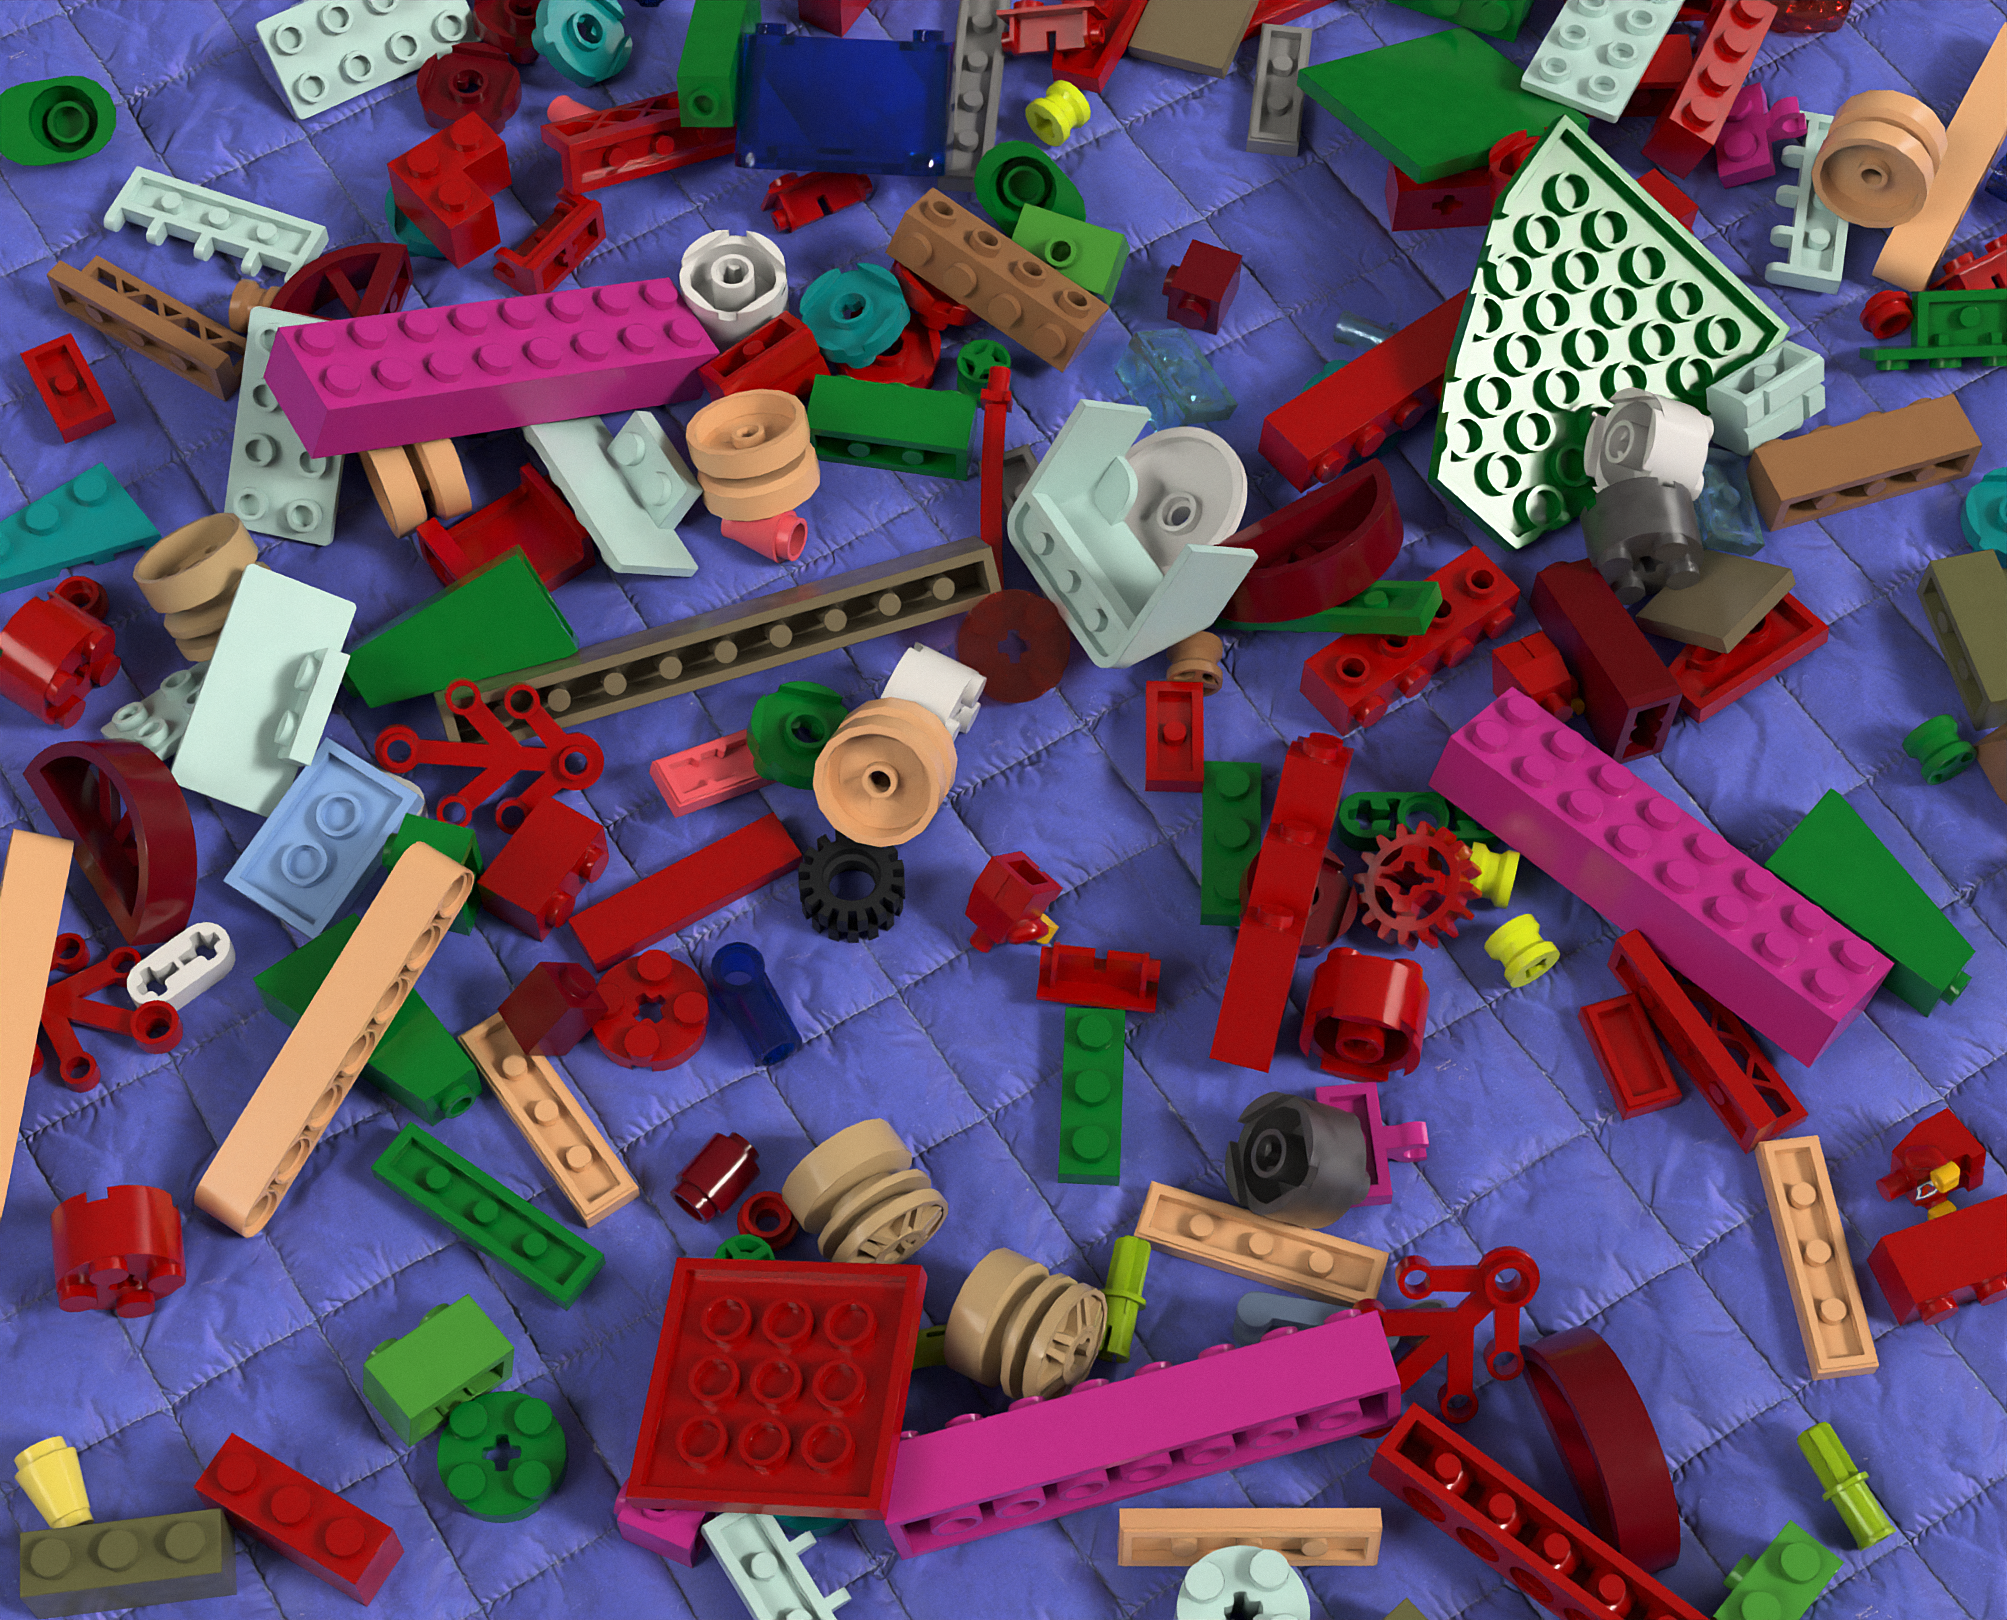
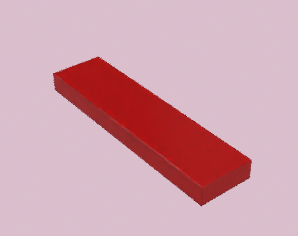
[568,812,803,974]

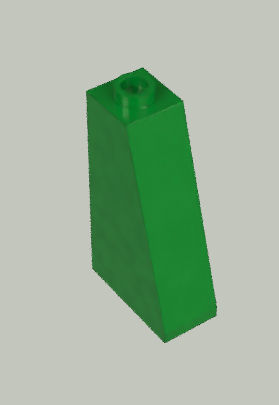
[676,0,765,127]
[342,544,579,709]
[1762,788,1976,1018]
[253,912,483,1127]

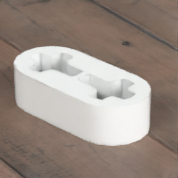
[127,922,236,1011]

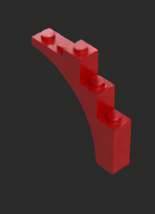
[1209,732,1354,1073]

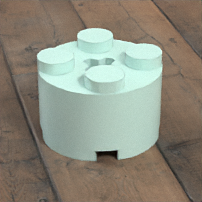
[1173,1545,1310,1620]

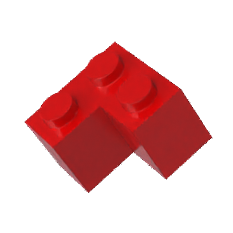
[387,111,512,269]

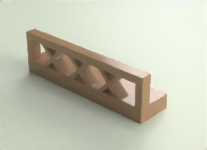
[46,255,247,402]

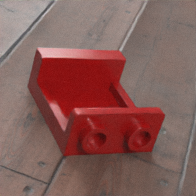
[416,462,596,593]

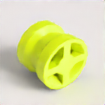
[1025,80,1091,147]
[1469,842,1520,909]
[1484,914,1560,988]

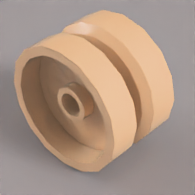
[1811,90,1948,228]
[686,389,820,521]
[358,438,472,539]
[813,697,958,847]

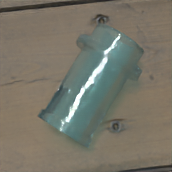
[1333,310,1400,352]

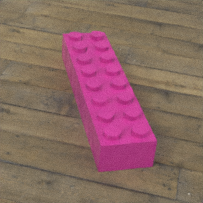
[263,277,720,459]
[1428,686,1895,1068]
[884,1309,1401,1560]

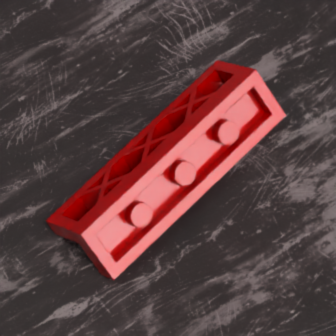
[540,91,759,195]
[1607,928,1809,1154]

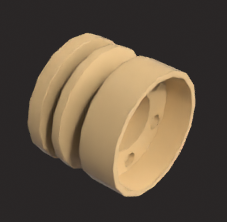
[132,513,272,662]
[781,1118,948,1264]
[944,1247,1108,1401]

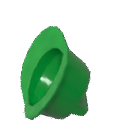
[0,76,116,166]
[974,140,1086,239]

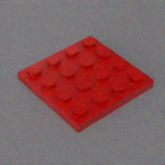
[625,1257,928,1521]

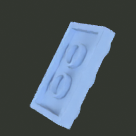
[223,737,425,940]

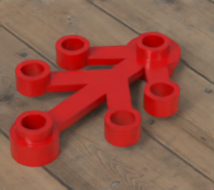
[374,678,604,835]
[29,933,183,1093]
[1351,1246,1540,1439]

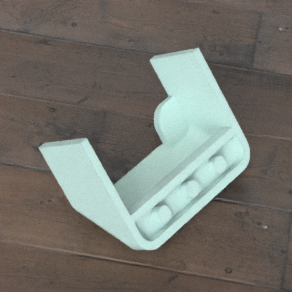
[1007,399,1258,669]

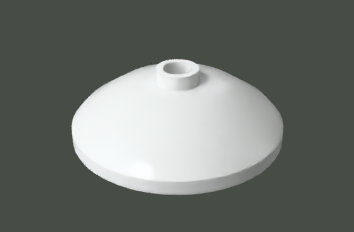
[1124,427,1247,576]

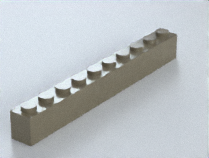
[433,535,1004,743]

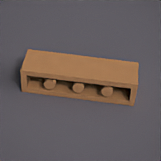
[1743,394,1982,532]

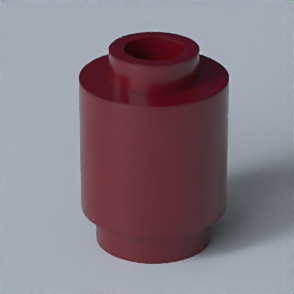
[670,1132,761,1225]

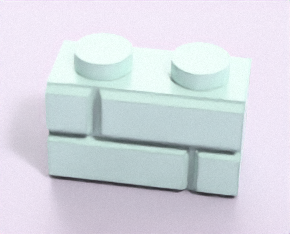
[1706,340,1825,457]

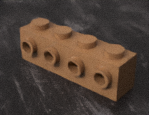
[885,187,1110,373]

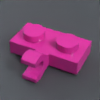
[1715,82,1808,189]
[1315,1082,1429,1208]

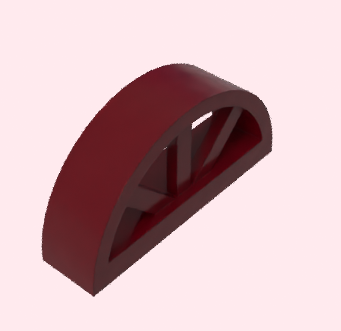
[270,242,414,321]
[1213,458,1404,623]
[23,738,197,947]
[1519,1325,1681,1575]

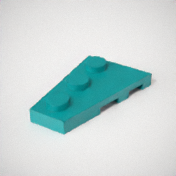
[0,462,162,594]

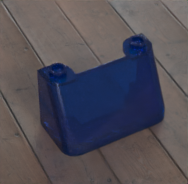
[735,22,957,177]

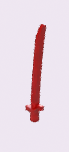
[980,366,1013,594]

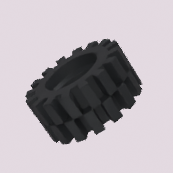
[798,830,905,943]

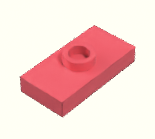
[649,729,777,818]

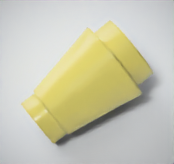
[14,1436,94,1529]

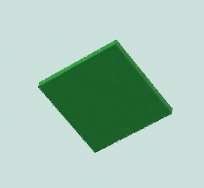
[1296,26,1590,184]

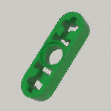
[1336,792,1501,851]

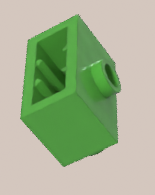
[1011,203,1130,306]
[363,1294,515,1448]
[1710,1520,1844,1620]

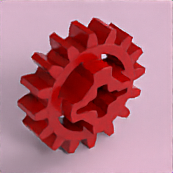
[1353,821,1482,952]

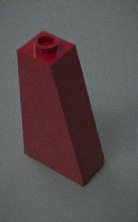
[1529,558,1683,764]

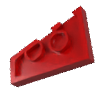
[1051,0,1149,93]
[1667,592,1830,724]

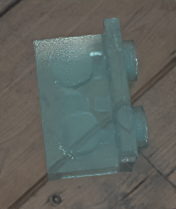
[1114,328,1238,433]
[1693,447,1765,557]

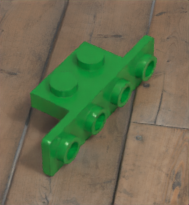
[1859,288,2007,370]

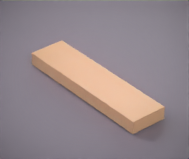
[457,1012,640,1229]
[1754,1135,1879,1381]
[1134,1181,1389,1308]
[1117,1508,1383,1566]

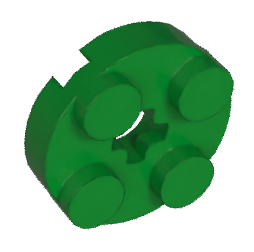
[746,681,849,790]
[437,1391,569,1523]

